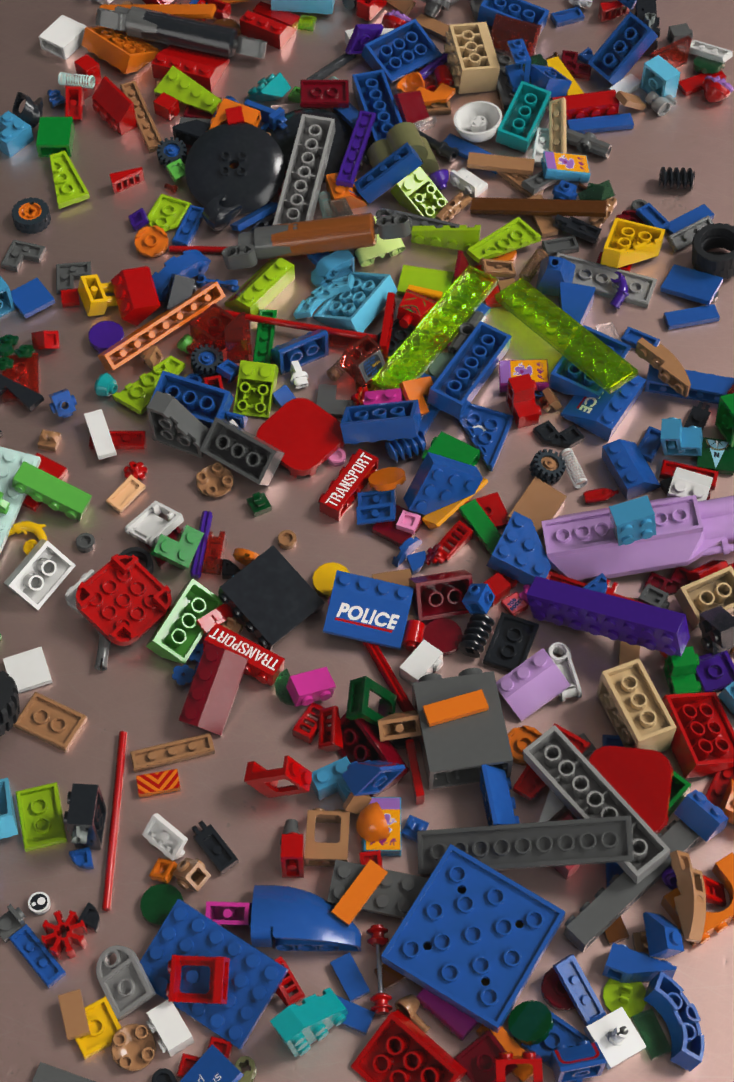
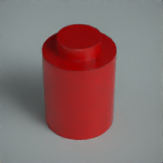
[434,65,454,87]
[402,620,425,652]

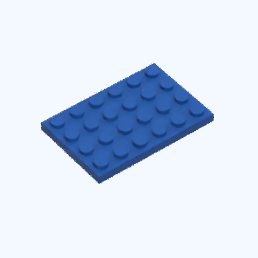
[140,899,289,1049]

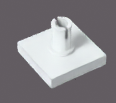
[583,1007,647,1070]

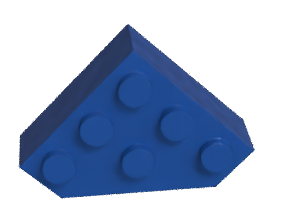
[403,452,483,515]
[486,511,551,586]

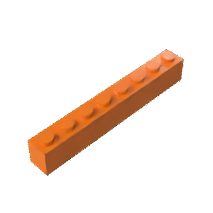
[97,281,226,371]

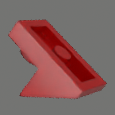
[65,86,85,120]

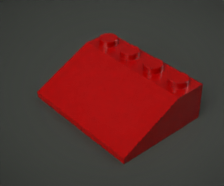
[151,45,230,93]
[662,692,734,778]
[351,1010,467,1082]

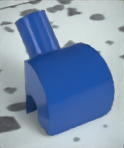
[47,90,65,108]

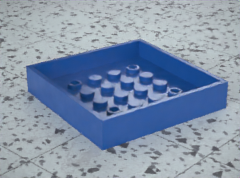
[381,844,566,1034]

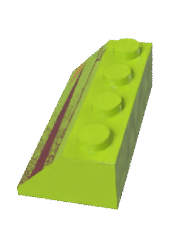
[224,257,295,315]

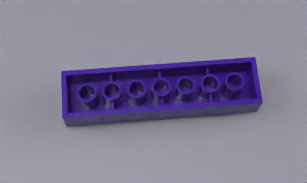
[526,576,690,657]

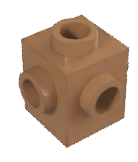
[172,857,212,892]

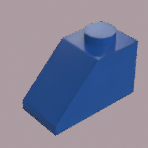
[643,912,684,959]

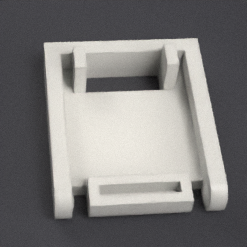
[125,500,184,547]

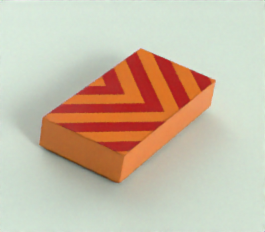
[136,769,181,798]

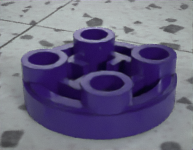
[88,321,125,354]

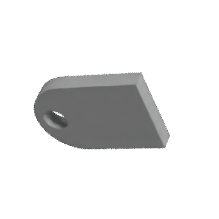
[96,945,156,1020]

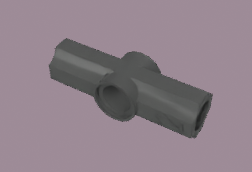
[566,128,612,158]
[448,311,486,354]

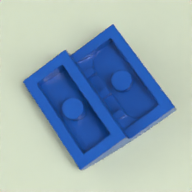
[356,489,396,525]

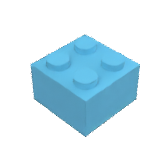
[640,55,681,98]

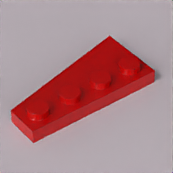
[512,723,591,801]

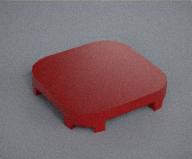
[256,398,345,478]
[75,554,172,646]
[589,746,674,834]

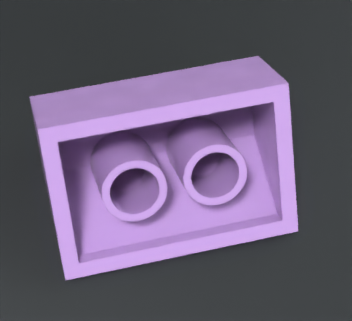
[496,648,571,721]

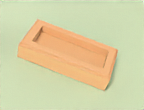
[106,475,145,514]

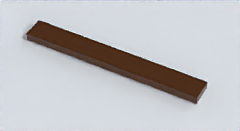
[470,197,607,217]

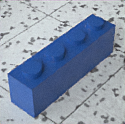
[354,142,423,204]

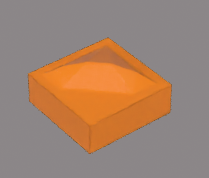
[149,858,178,884]

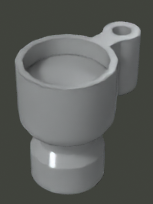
[645,91,677,116]

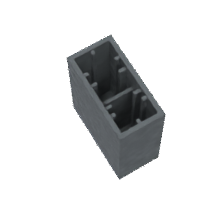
[412,668,513,790]

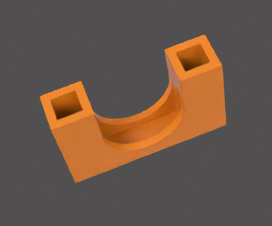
[209,98,262,169]
[660,852,734,946]

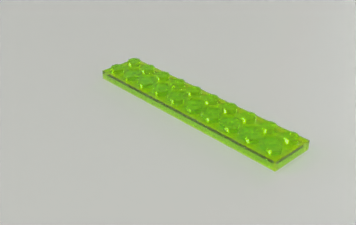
[372,265,499,397]
[495,278,638,394]

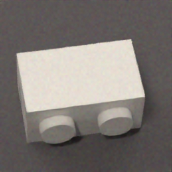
[399,640,443,686]
[146,1000,194,1057]

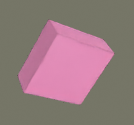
[396,510,421,534]

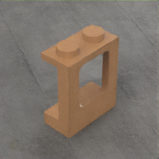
[304,808,350,867]

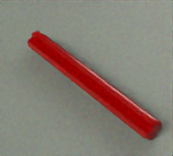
[362,641,414,712]

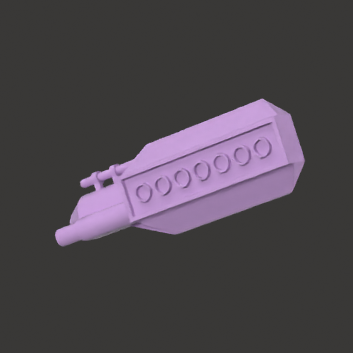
[541,495,734,583]

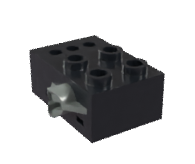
[634,0,660,57]
[64,784,107,850]

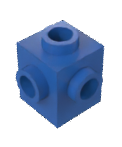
[552,180,578,200]
[49,389,77,418]
[462,583,495,614]

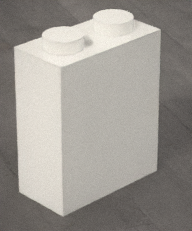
[39,15,87,60]

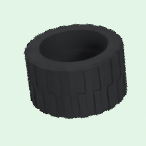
[692,223,734,279]

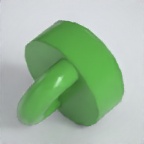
[177,334,195,354]

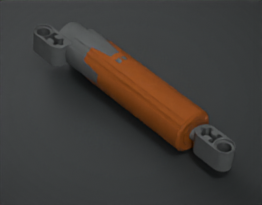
[222,213,412,270]

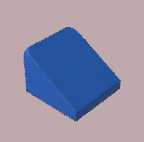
[272,385,296,408]
[226,411,248,428]

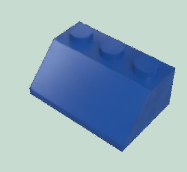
[271,329,329,375]
[602,439,661,501]
[479,764,520,826]

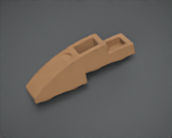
[635,338,691,398]
[670,850,706,943]

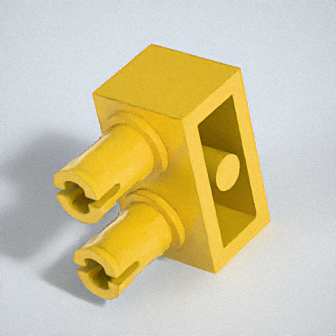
[78,274,118,316]

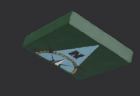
[696,437,734,475]

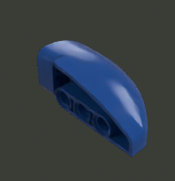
[250,885,361,952]

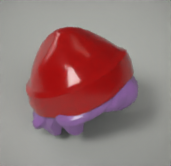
[382,10,411,29]
[702,76,734,103]

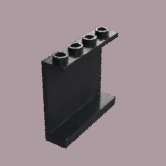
[218,545,325,651]

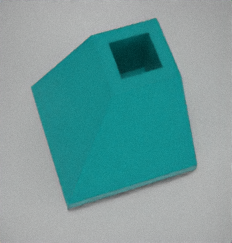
[244,72,291,101]

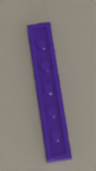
[336,110,376,188]

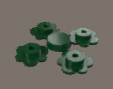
[0,334,35,371]

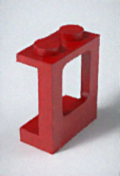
[244,755,312,798]
[166,955,230,1004]
[494,1051,543,1082]

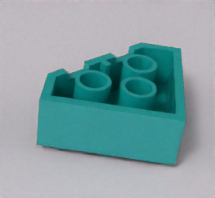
[270,987,349,1057]

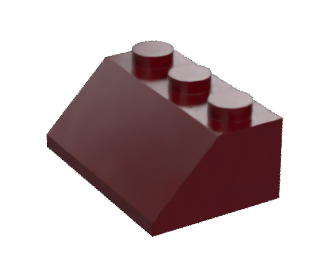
[409,570,473,621]

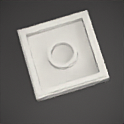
[3,647,53,694]

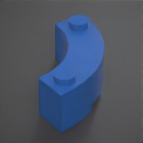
[152,249,211,302]
[643,971,705,1072]

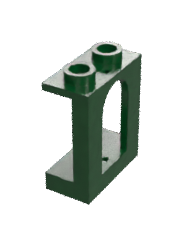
[346,676,397,728]

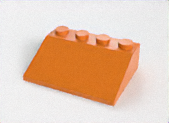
[81,26,161,74]

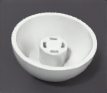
[454,101,502,143]

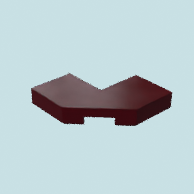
[561,50,592,80]
[643,567,692,595]

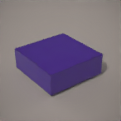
[128,208,150,231]

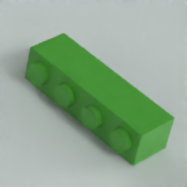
[12,461,92,521]

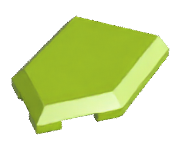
[147,194,191,232]

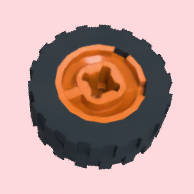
[12,197,51,234]

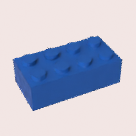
[477,0,549,43]
[588,12,658,85]
[150,371,234,428]
[340,400,422,444]

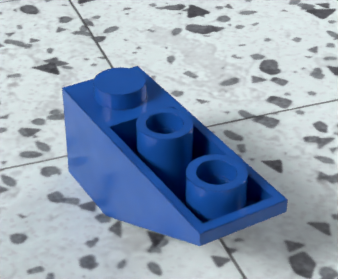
[602,943,677,983]

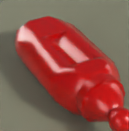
[583,488,619,504]

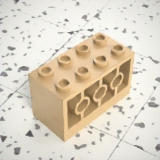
[444,22,500,94]
[597,658,677,752]

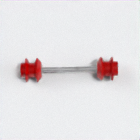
[366,924,393,1016]

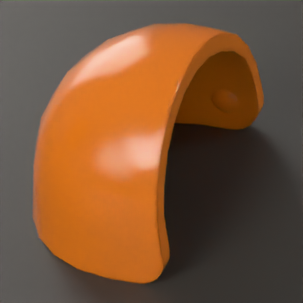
[396,72,425,93]
[356,802,390,842]

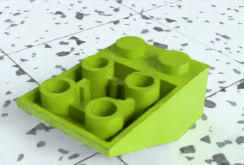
[390,167,448,219]
[233,360,279,418]

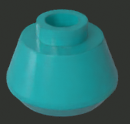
[94,373,118,396]

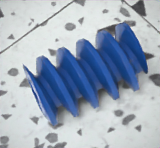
[385,430,426,463]

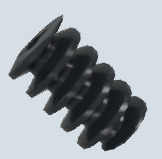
[659,167,695,189]
[458,614,495,658]

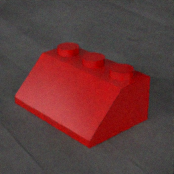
[239,10,296,50]
[92,76,137,136]
[111,266,161,326]

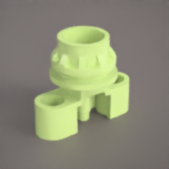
[354,216,406,267]

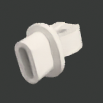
[569,0,592,8]
[290,360,309,389]

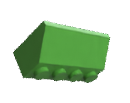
[146,578,223,664]

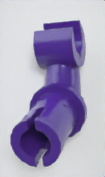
[609,271,629,309]

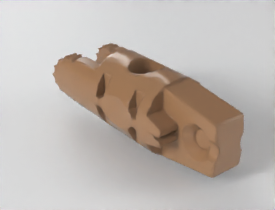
[436,192,472,222]
[589,196,617,228]

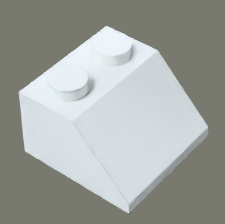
[667,467,713,502]

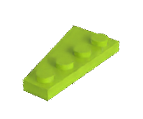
[154,66,222,115]
[50,150,90,209]
[467,216,541,263]
[411,225,481,251]
[112,355,186,416]

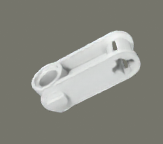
[545,642,582,702]

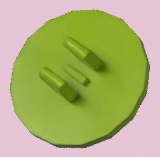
[603,979,647,1018]

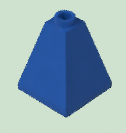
[535,256,576,297]
[558,282,596,336]

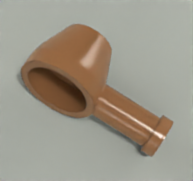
[395,994,431,1033]

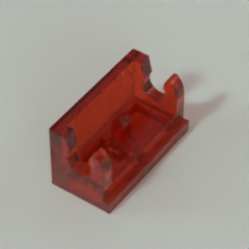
[201,531,227,575]

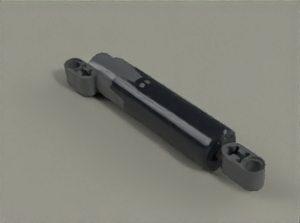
[95,6,267,58]

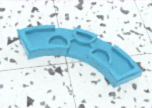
[294,275,355,319]

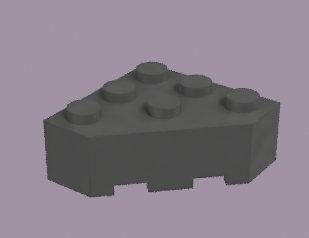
[146,391,209,458]

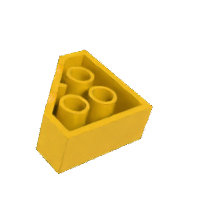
[601,217,665,268]

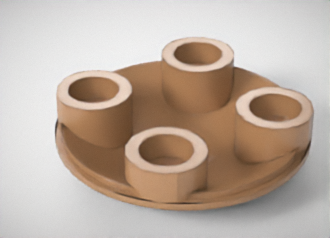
[196,462,234,497]
[111,1024,156,1071]

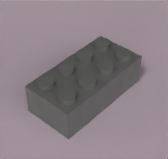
[199,417,285,486]

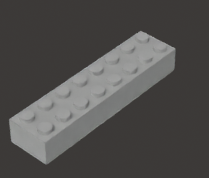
[273,114,335,225]
[523,725,670,884]

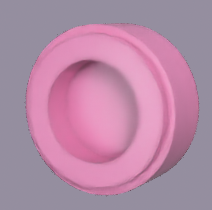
[327,448,346,467]

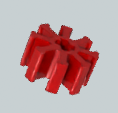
[41,910,88,959]

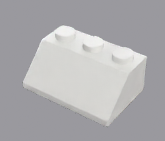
[4,539,76,610]

